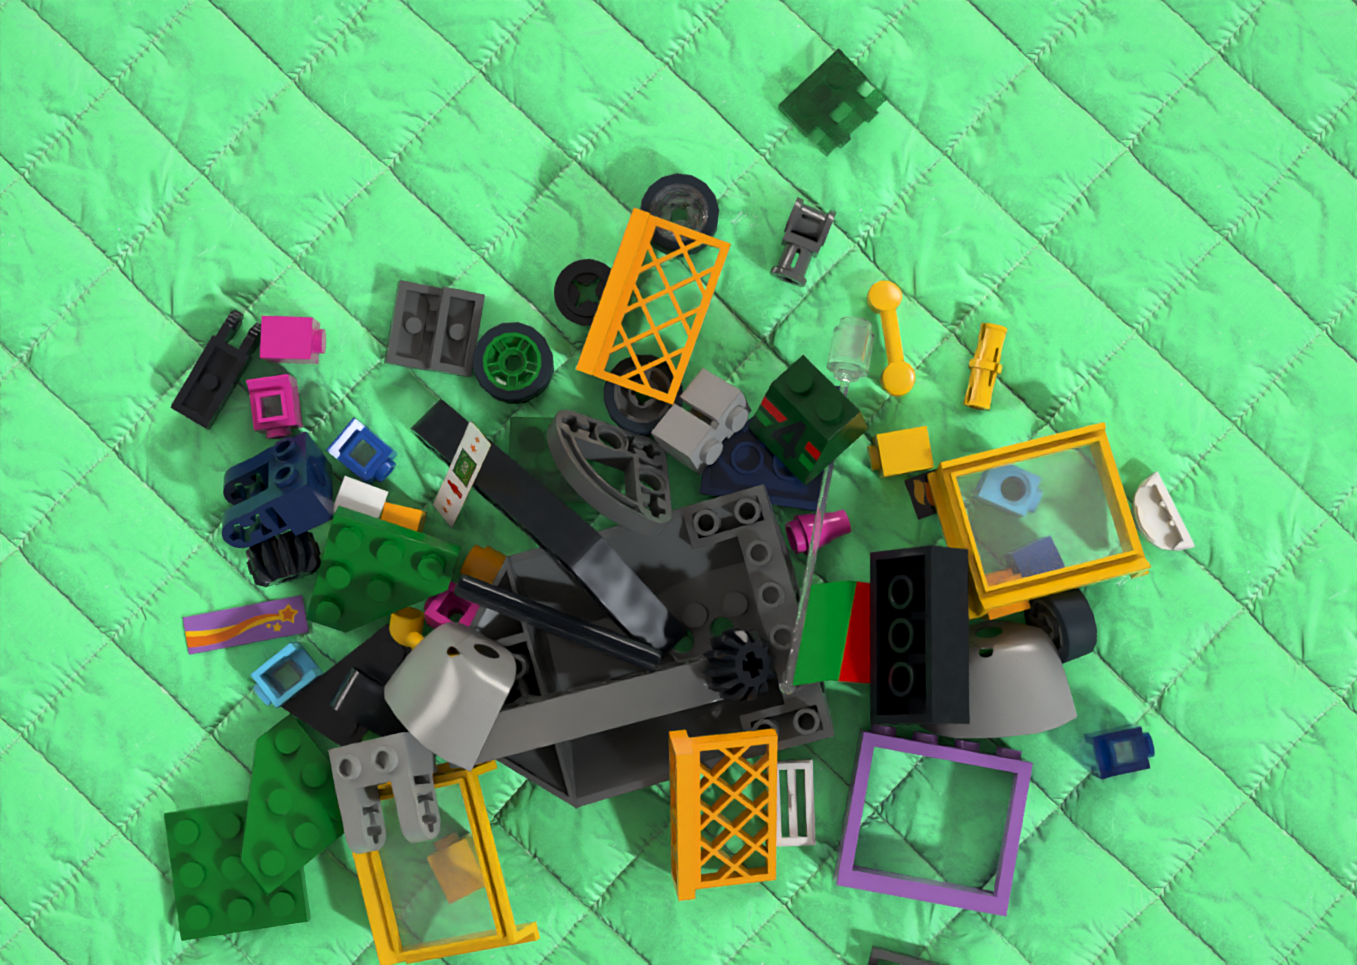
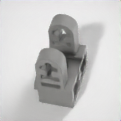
[328,732,441,854]

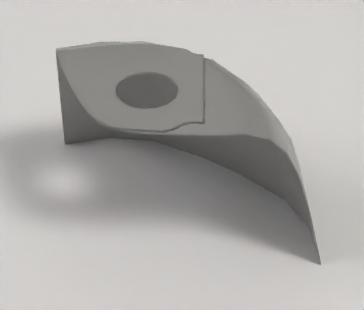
[919,620,1077,738]
[384,622,516,771]

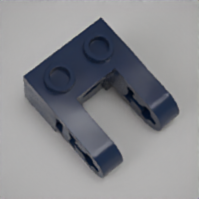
[222,431,333,548]

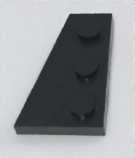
[282,624,412,747]

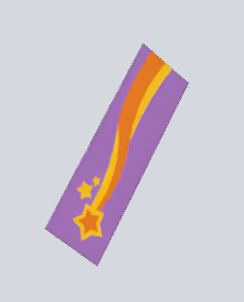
[183,595,309,655]

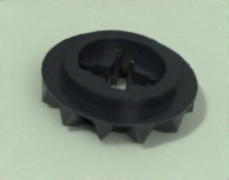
[554,259,611,326]

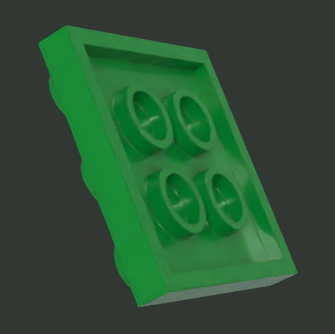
[164,800,311,941]

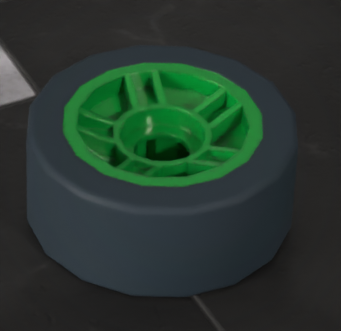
[473,322,554,404]

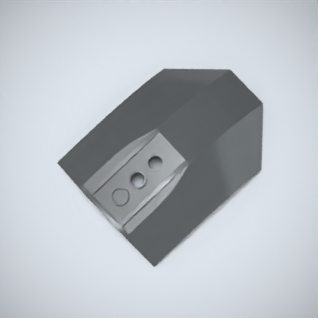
[469,484,835,809]

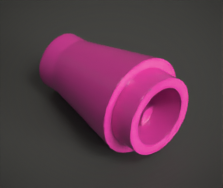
[785,509,851,556]

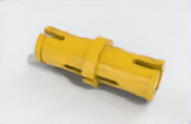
[963,323,1008,411]

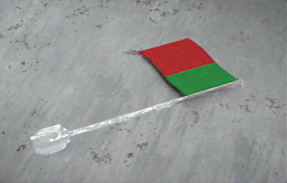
[779,317,875,694]

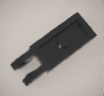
[170,309,261,430]

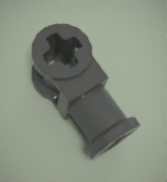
[770,197,836,287]

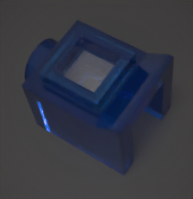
[1084,724,1155,779]

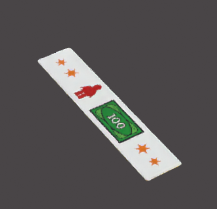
[433,421,491,528]

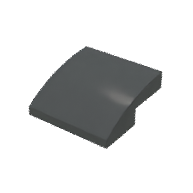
[384,280,485,377]

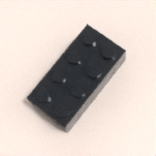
[870,545,970,725]

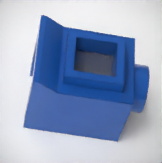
[326,418,398,485]

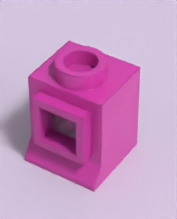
[246,374,303,439]

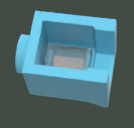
[250,642,324,708]

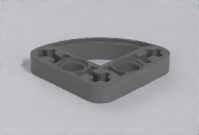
[547,410,672,537]

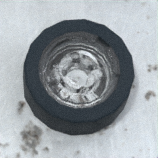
[640,173,719,257]

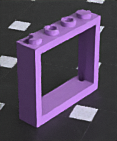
[833,724,1033,916]

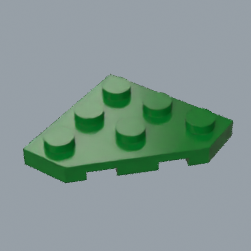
[306,506,462,633]
[239,713,344,896]

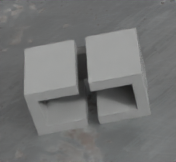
[651,368,752,475]

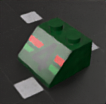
[748,355,868,486]

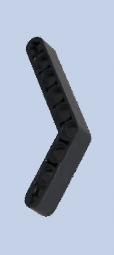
[410,399,687,661]

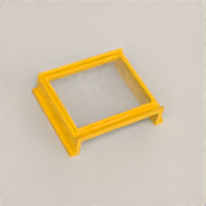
[926,422,1151,620]
[352,760,540,965]

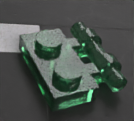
[778,48,887,156]

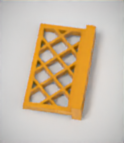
[575,208,731,405]
[669,728,778,901]

